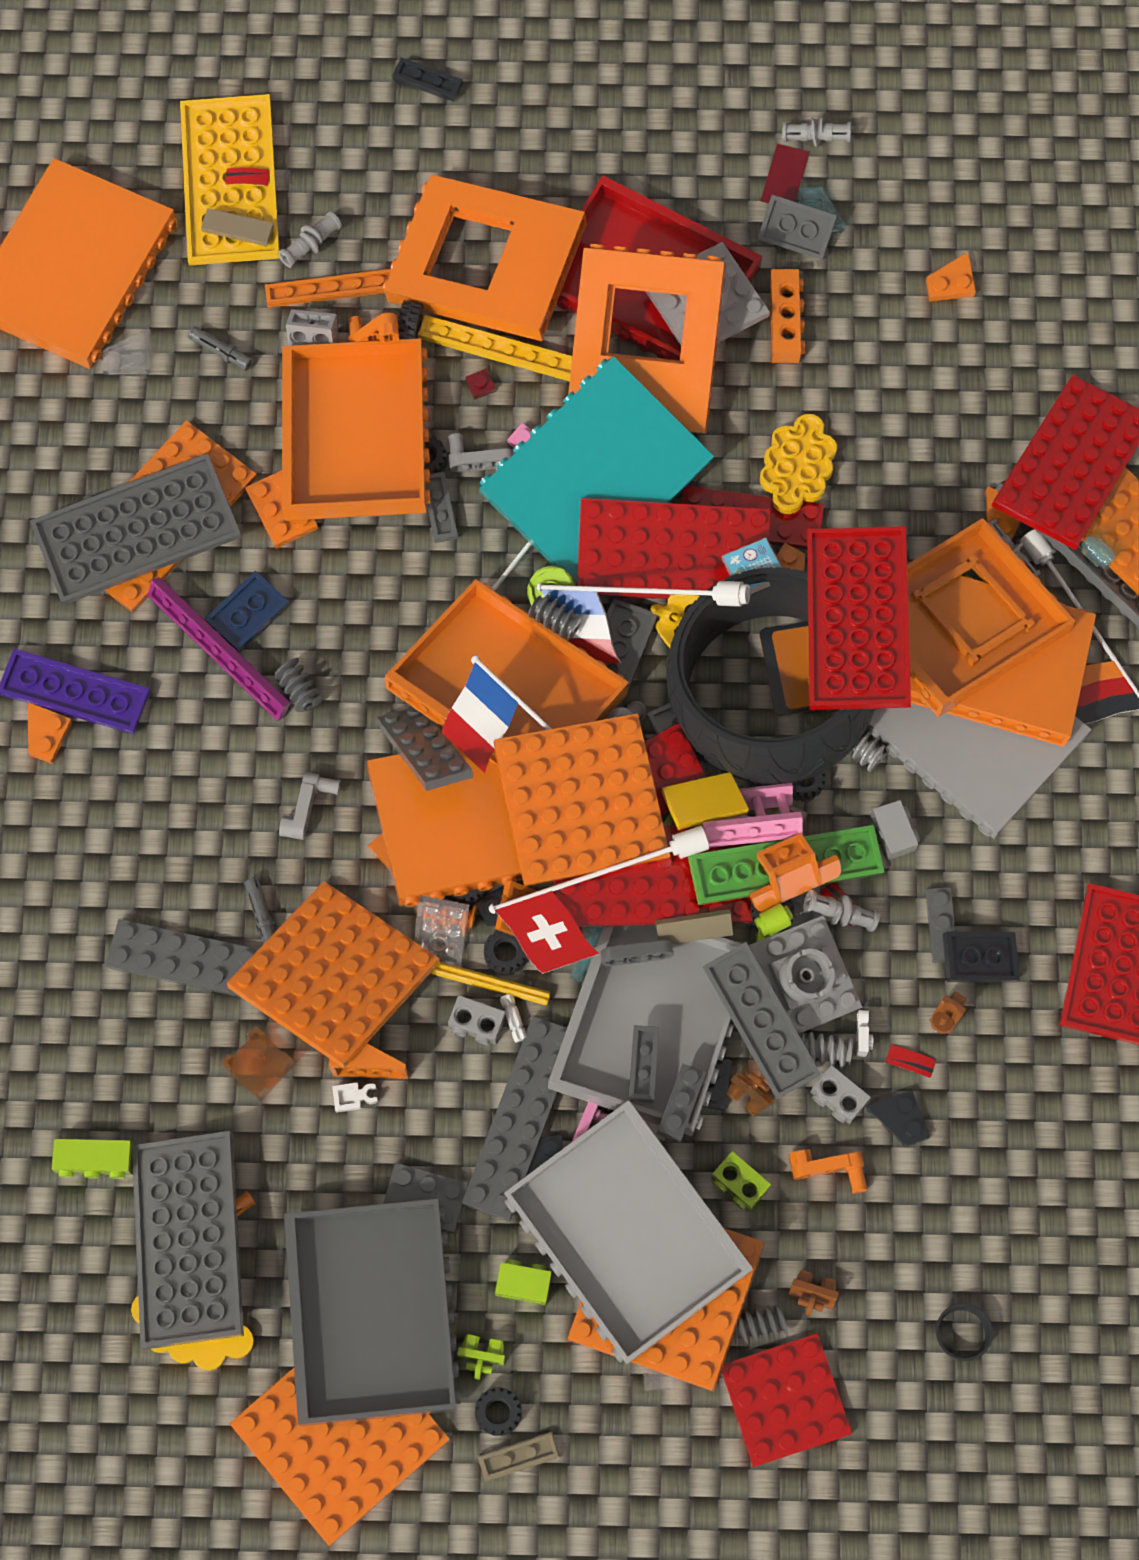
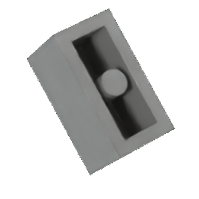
[870,800,920,860]

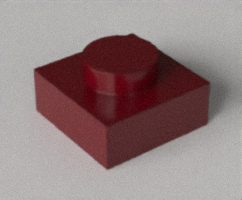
[465,368,496,400]

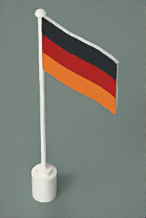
[1020,529,1139,724]

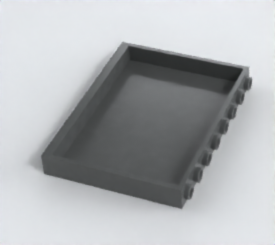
[284,1199,461,1426]

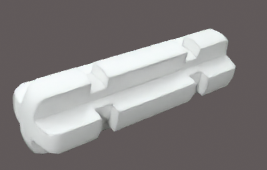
[500,994,526,1042]

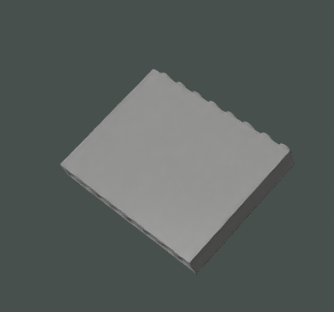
[866,704,1092,839]
[548,925,741,1136]
[504,1100,753,1364]

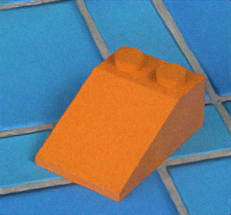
[329,1044,409,1079]

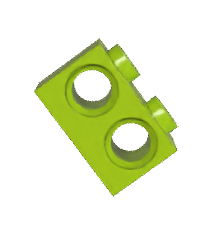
[711,1151,771,1211]

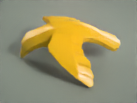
[651,594,699,648]

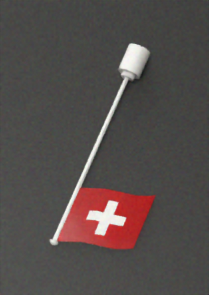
[489,826,709,974]

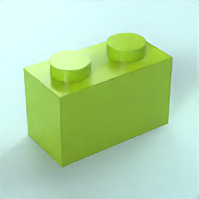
[495,1259,552,1305]

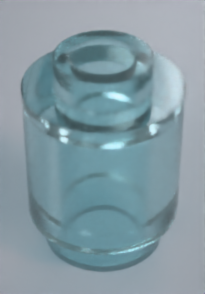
[1081,534,1117,569]

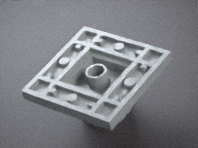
[646,242,770,346]
[748,915,862,1034]

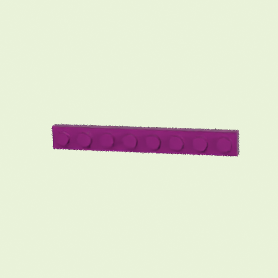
[147,577,290,721]

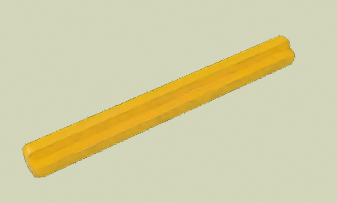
[431,961,550,1005]

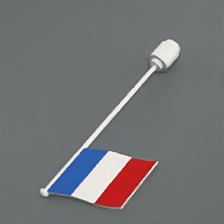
[537,581,750,663]
[442,655,552,773]

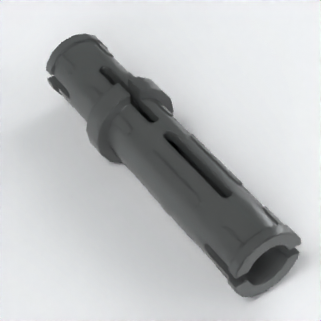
[188,326,254,371]
[244,878,276,944]

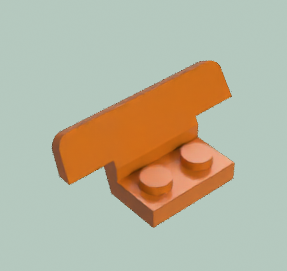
[749,833,841,911]

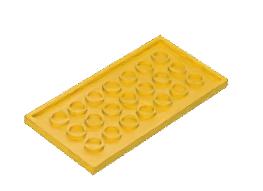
[180,94,280,265]

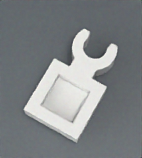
[856,1010,873,1057]
[332,1083,378,1113]

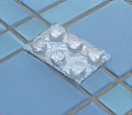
[414,895,469,967]

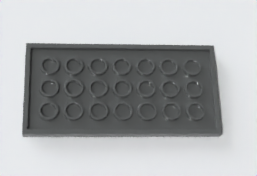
[30,453,242,606]
[132,1131,244,1350]

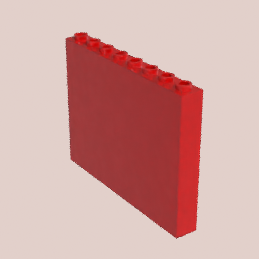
[557,176,762,361]

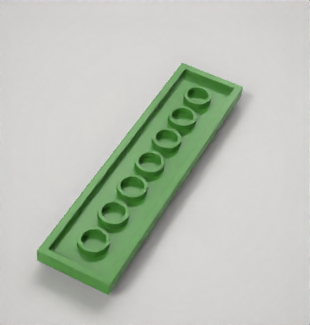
[688,825,884,905]

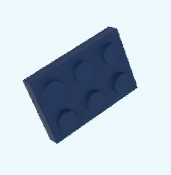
[205,571,290,653]

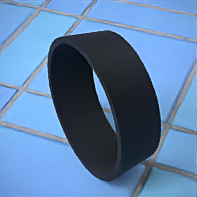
[936,1303,993,1361]

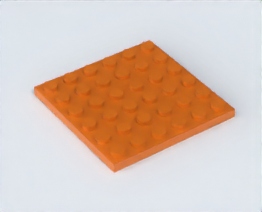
[493,713,670,886]
[227,881,440,1068]
[567,1228,765,1392]
[229,1368,450,1546]

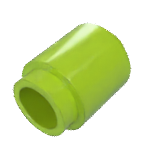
[754,903,793,937]

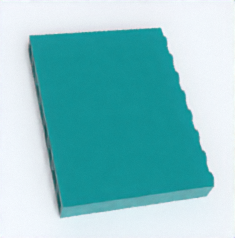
[479,356,714,586]

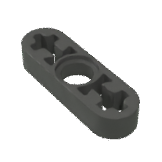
[600,940,674,966]

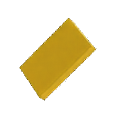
[661,773,749,830]

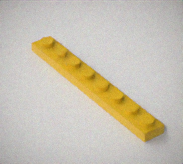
[418,315,572,381]

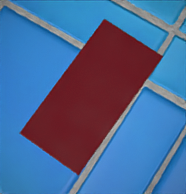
[760,144,809,203]

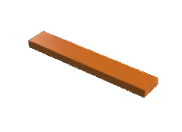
[265,269,391,308]

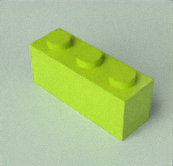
[52,1139,134,1179]

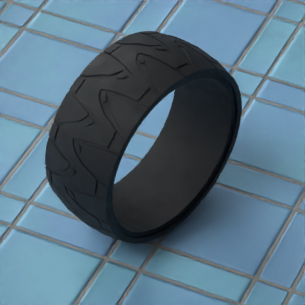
[667,567,875,784]

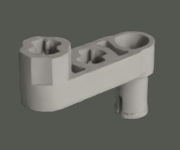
[448,433,515,472]
[279,772,341,840]

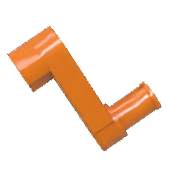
[348,313,399,344]
[788,1149,868,1194]

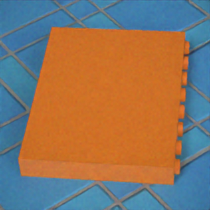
[0,158,177,369]
[282,339,431,521]
[907,566,1096,747]
[385,579,629,766]
[367,743,523,907]

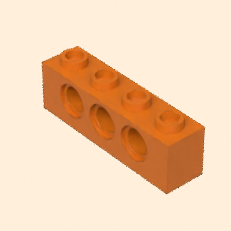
[770,269,805,363]

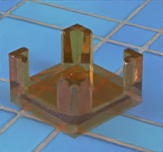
[221,1026,295,1102]

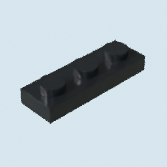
[392,57,463,102]

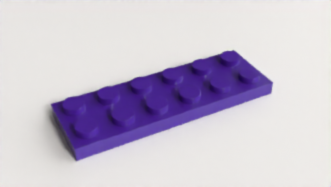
[0,649,150,735]

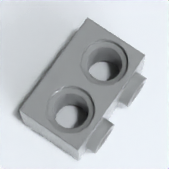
[286,309,339,346]
[448,995,506,1046]
[810,1065,871,1125]

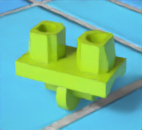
[457,1334,505,1380]

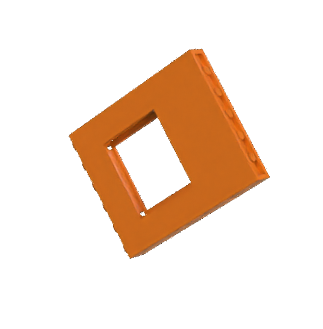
[383,174,587,341]
[569,244,726,433]
[907,518,1076,717]

